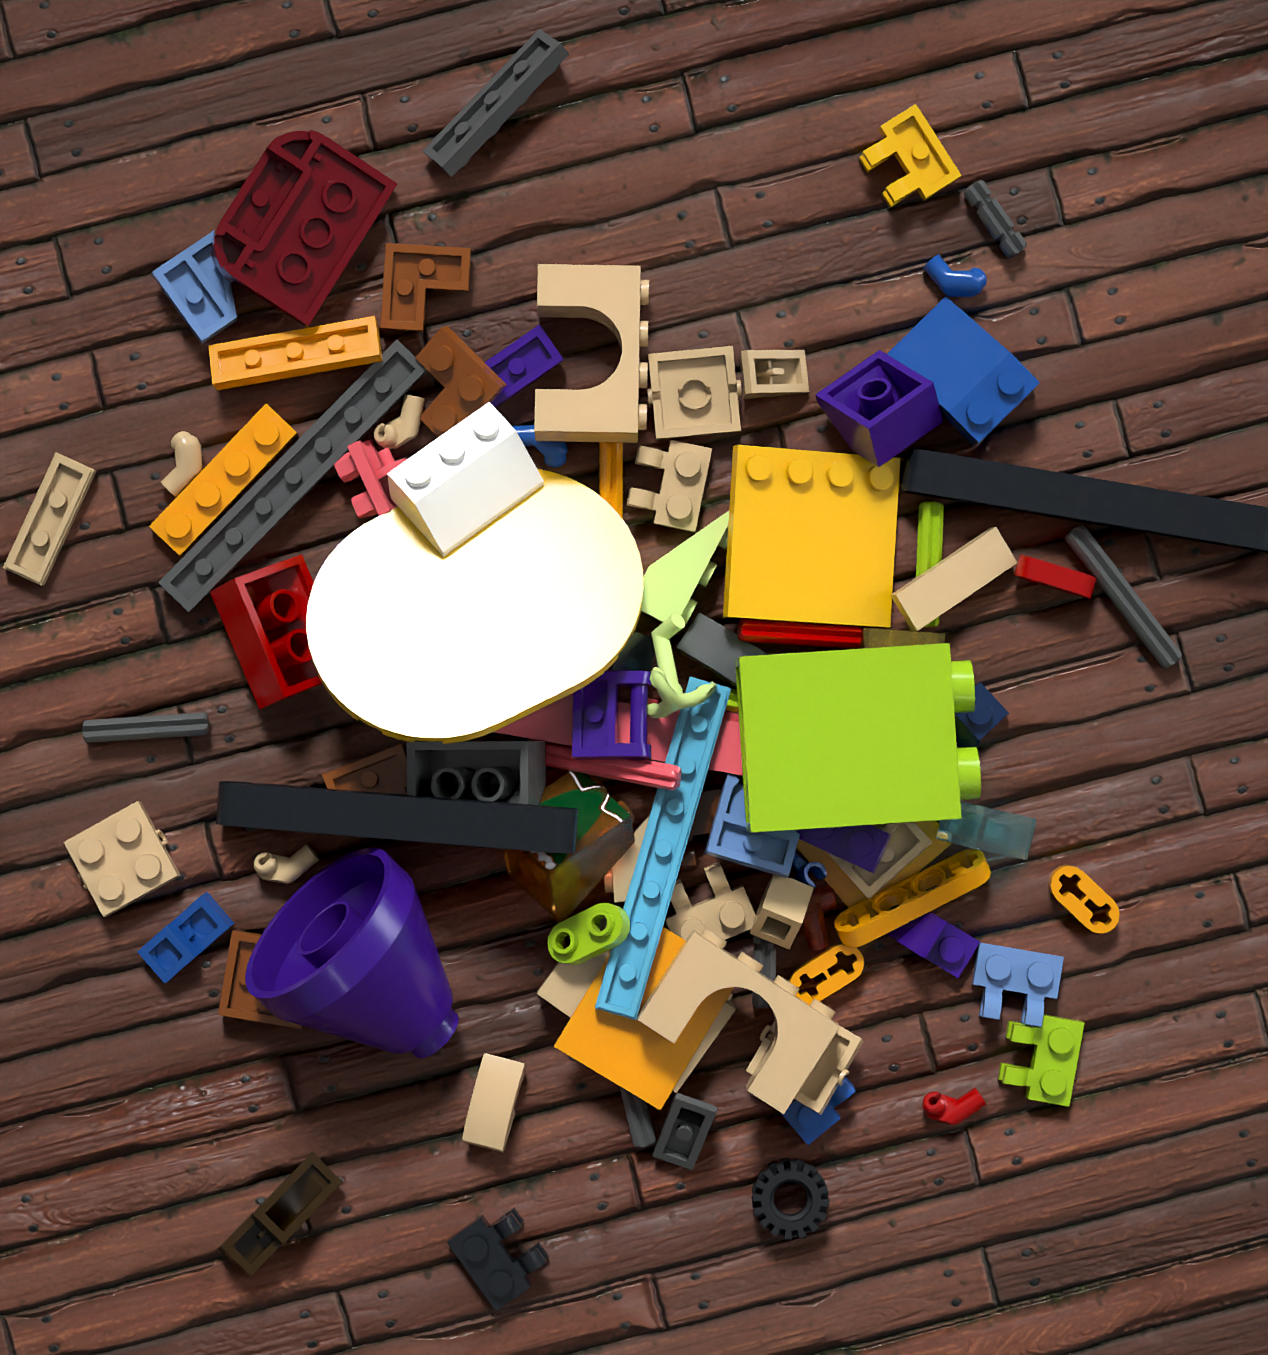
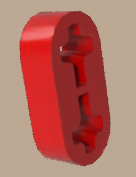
[1014,555,1097,599]

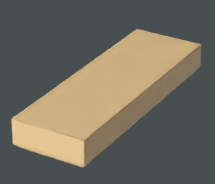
[3,452,97,586]
[891,527,1017,631]

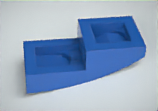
[137,892,235,984]

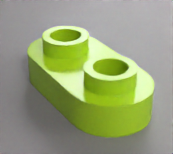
[548,903,630,965]

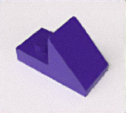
[886,911,980,978]

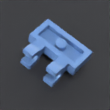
[971,943,1064,1027]

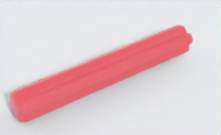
[529,739,682,791]

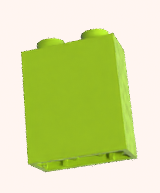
[735,643,981,833]

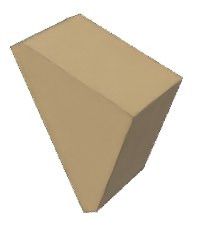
[739,350,809,400]

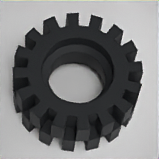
[751,1157,830,1239]

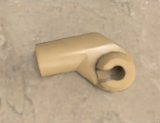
[374,394,425,449]
[161,431,203,497]
[254,844,320,884]

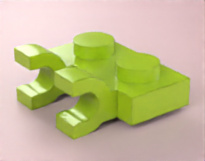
[997,1014,1085,1106]

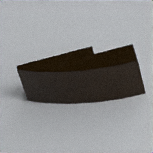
[217,1152,343,1278]

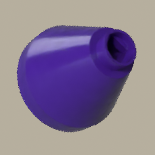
[245,848,459,1058]

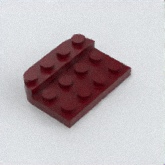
[211,130,397,328]

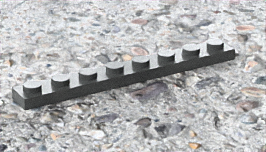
[158,340,428,613]

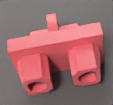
[334,439,407,518]

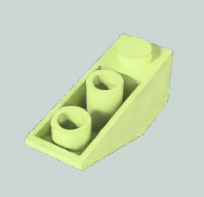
[641,511,729,624]

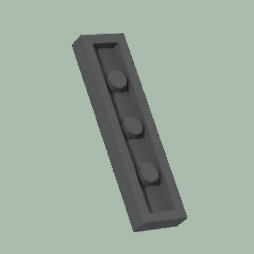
[422,29,569,177]

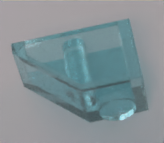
[936,801,1037,860]

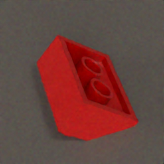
[210,554,323,710]

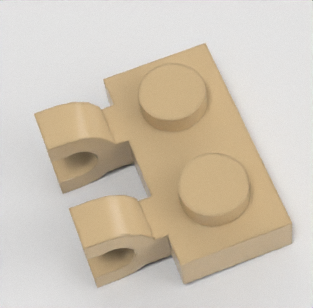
[626,440,712,532]
[665,862,756,940]

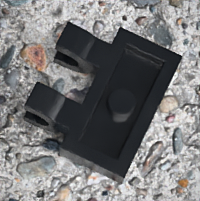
[447,1207,549,1311]

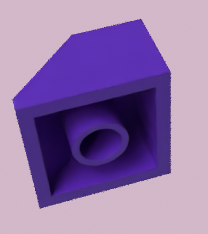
[815,350,943,467]

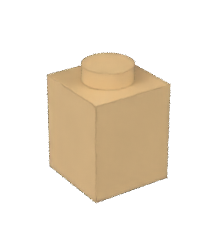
[750,874,814,949]

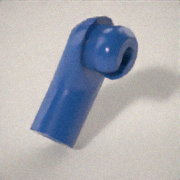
[512,425,568,468]

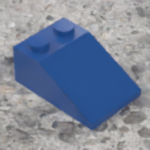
[887,296,1040,447]

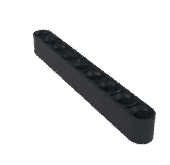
[901,449,1268,553]
[216,781,579,853]

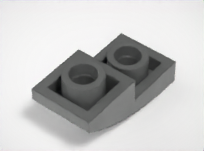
[676,613,768,688]

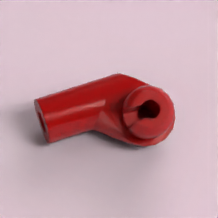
[922,1088,987,1125]

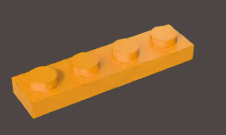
[208,316,383,391]
[149,404,298,556]

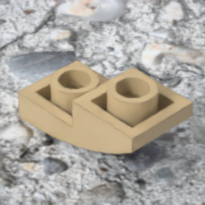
[462,1053,526,1153]

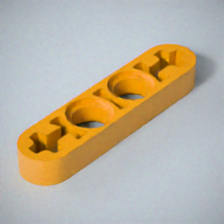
[834,849,991,948]

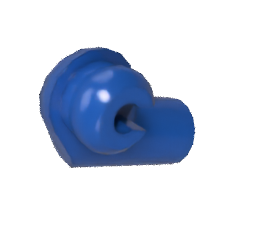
[922,254,987,297]

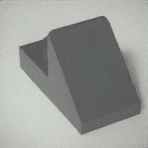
[653,1093,718,1170]

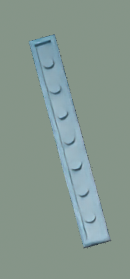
[595,677,731,1020]

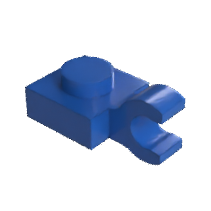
[781,1076,856,1145]

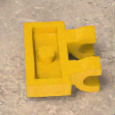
[858,104,962,208]

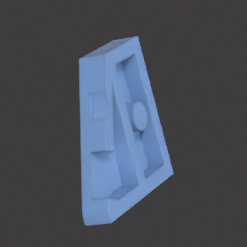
[152,230,237,345]
[704,773,800,878]

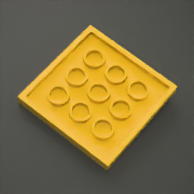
[723,445,901,628]

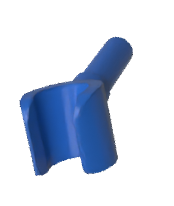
[792,853,827,887]

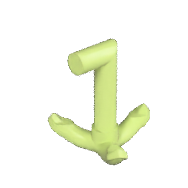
[647,613,718,719]

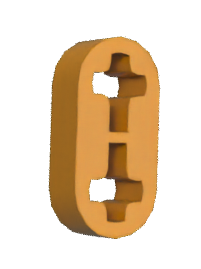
[1048,865,1120,934]
[789,942,864,1004]

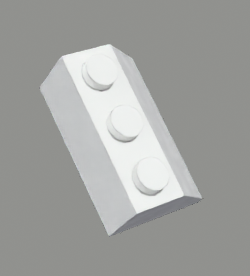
[387,402,544,557]

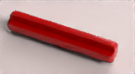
[737,618,862,649]

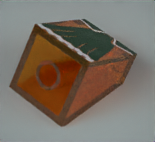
[503,771,635,923]

